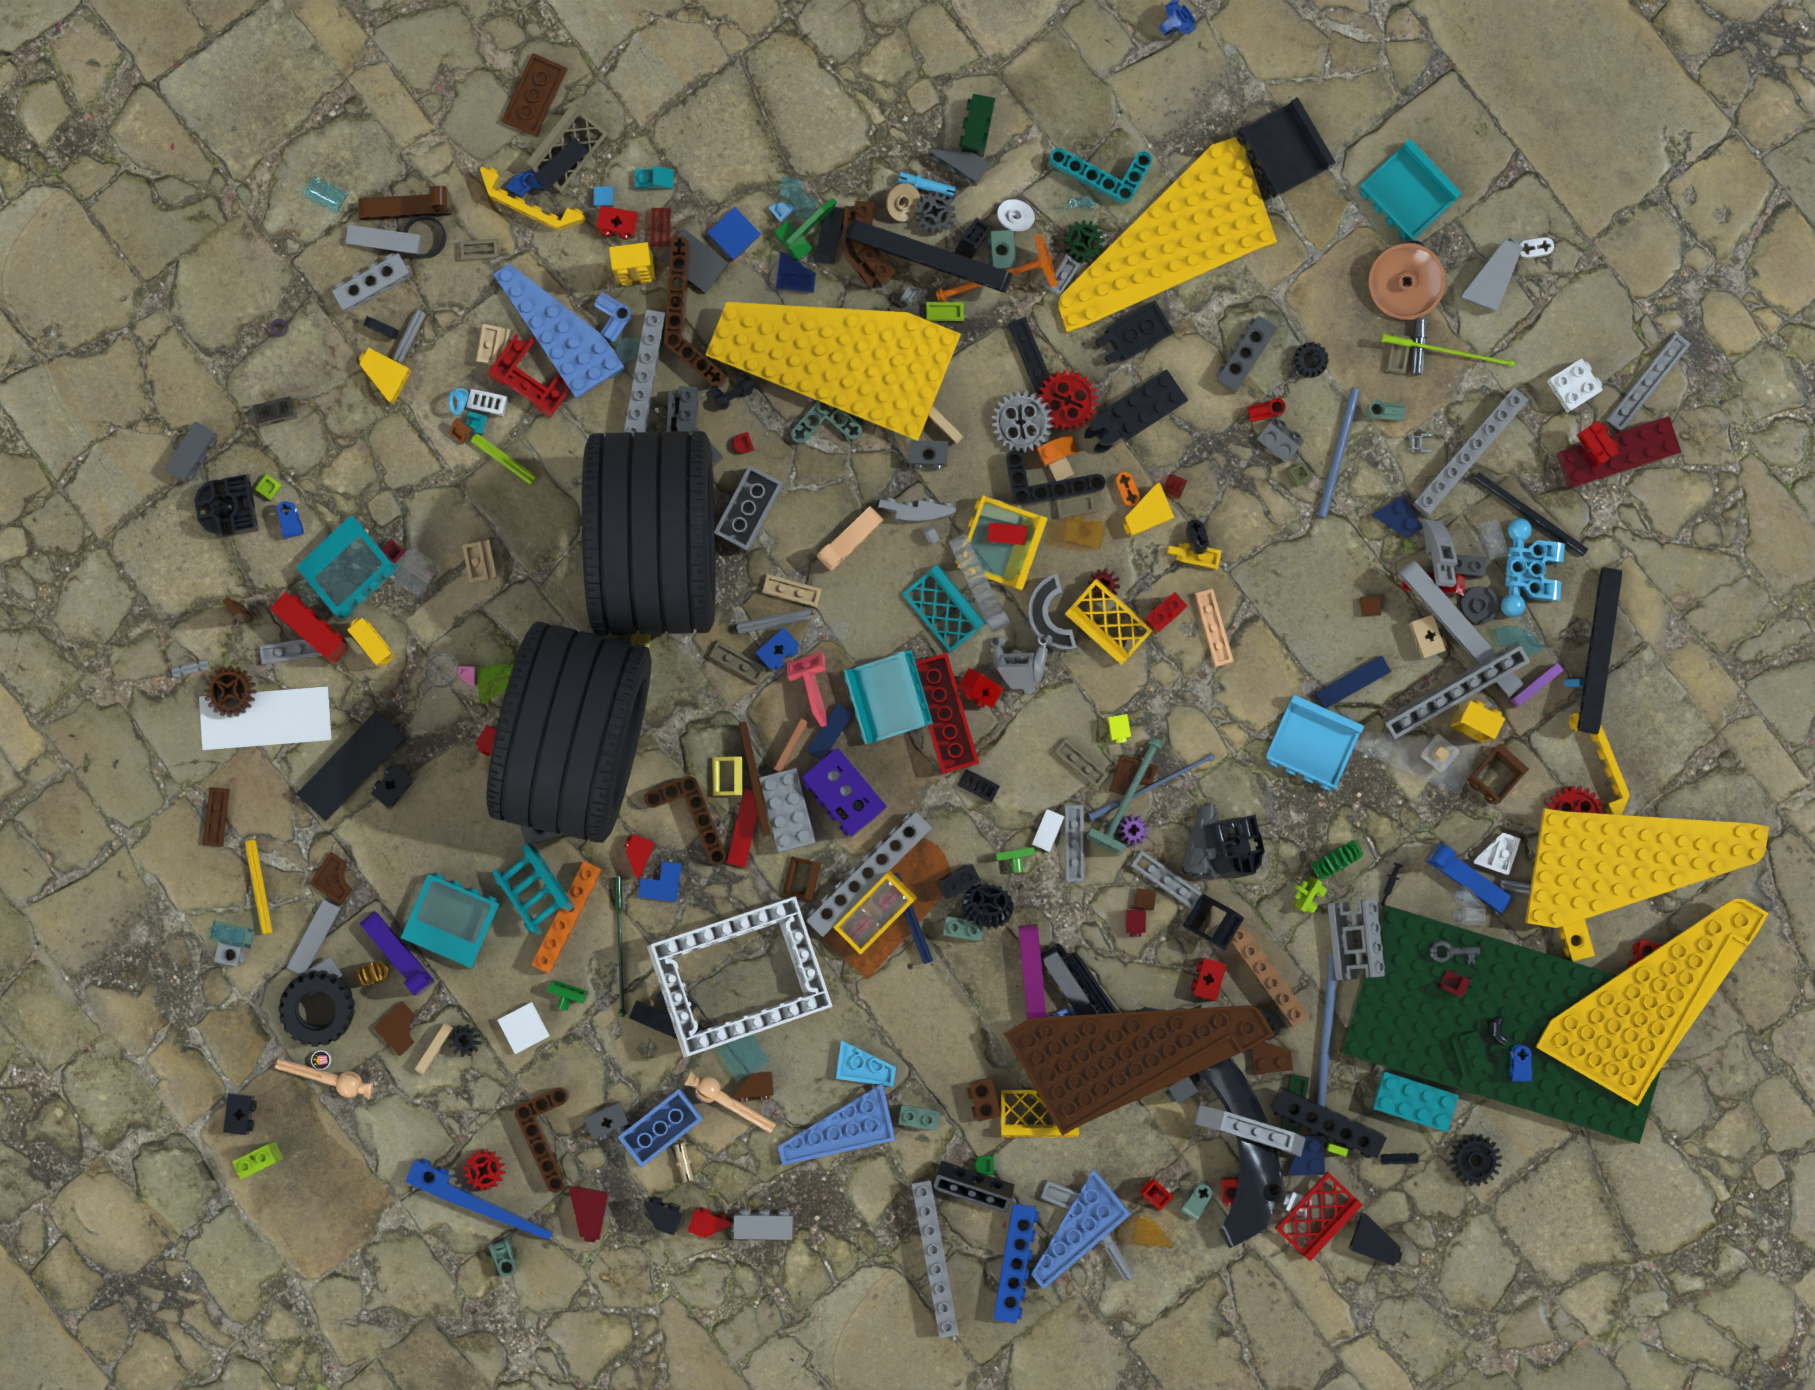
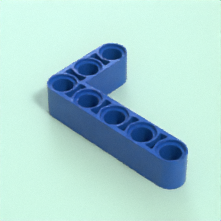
[1425,843,1513,914]

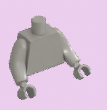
[990,634,1052,694]

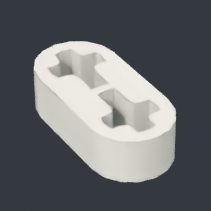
[1519,238,1554,259]

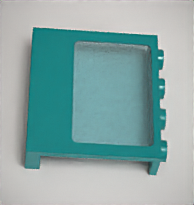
[296,515,398,619]
[401,872,501,968]

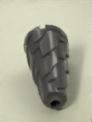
[1180,803,1219,880]

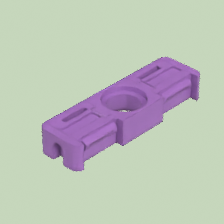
[1510,663,1563,708]

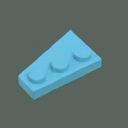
[836,1040,896,1087]

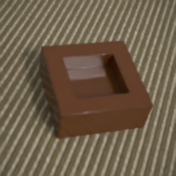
[1360,596,1381,617]
[1135,888,1156,910]

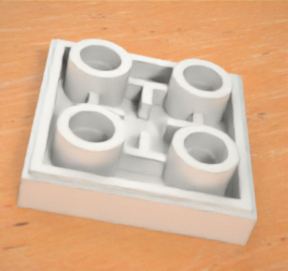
[498,1002,550,1054]

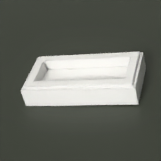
[1032,809,1064,852]

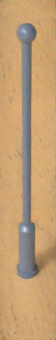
[1088,753,1214,822]

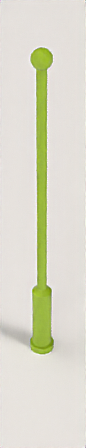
[1380,333,1515,368]

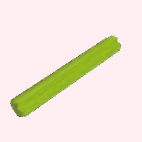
[471,433,536,484]

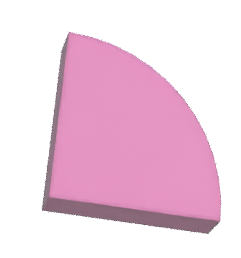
[457,666,477,686]

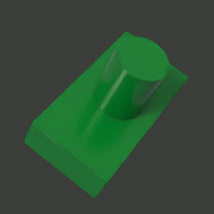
[547,979,589,1011]

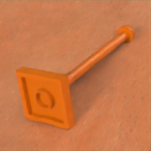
[936,234,1058,302]

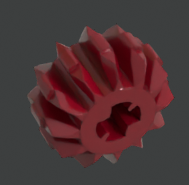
[1088,568,1120,601]

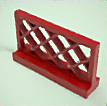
[1275,1171,1363,1261]

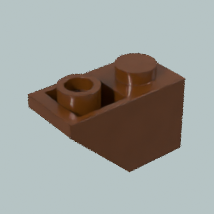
[735,1071,774,1102]

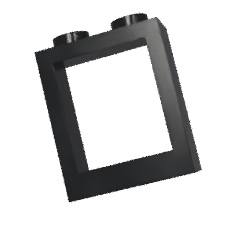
[1183,893,1244,951]

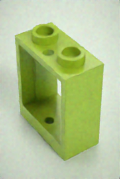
[232,1142,284,1180]

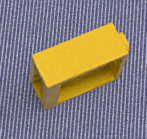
[347,618,396,668]

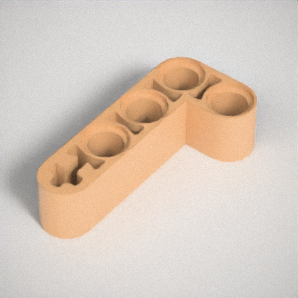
[817,506,884,571]

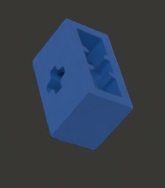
[756,627,800,671]

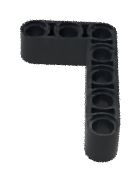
[1006,450,1106,507]

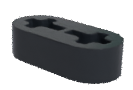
[363,316,399,340]
[1186,520,1209,554]

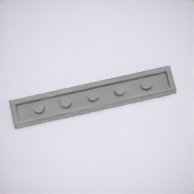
[1605,332,1691,432]

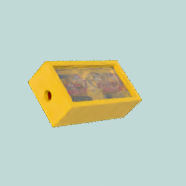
[833,871,917,955]

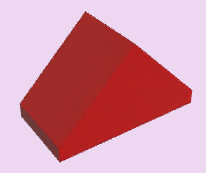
[1138,1176,1173,1211]

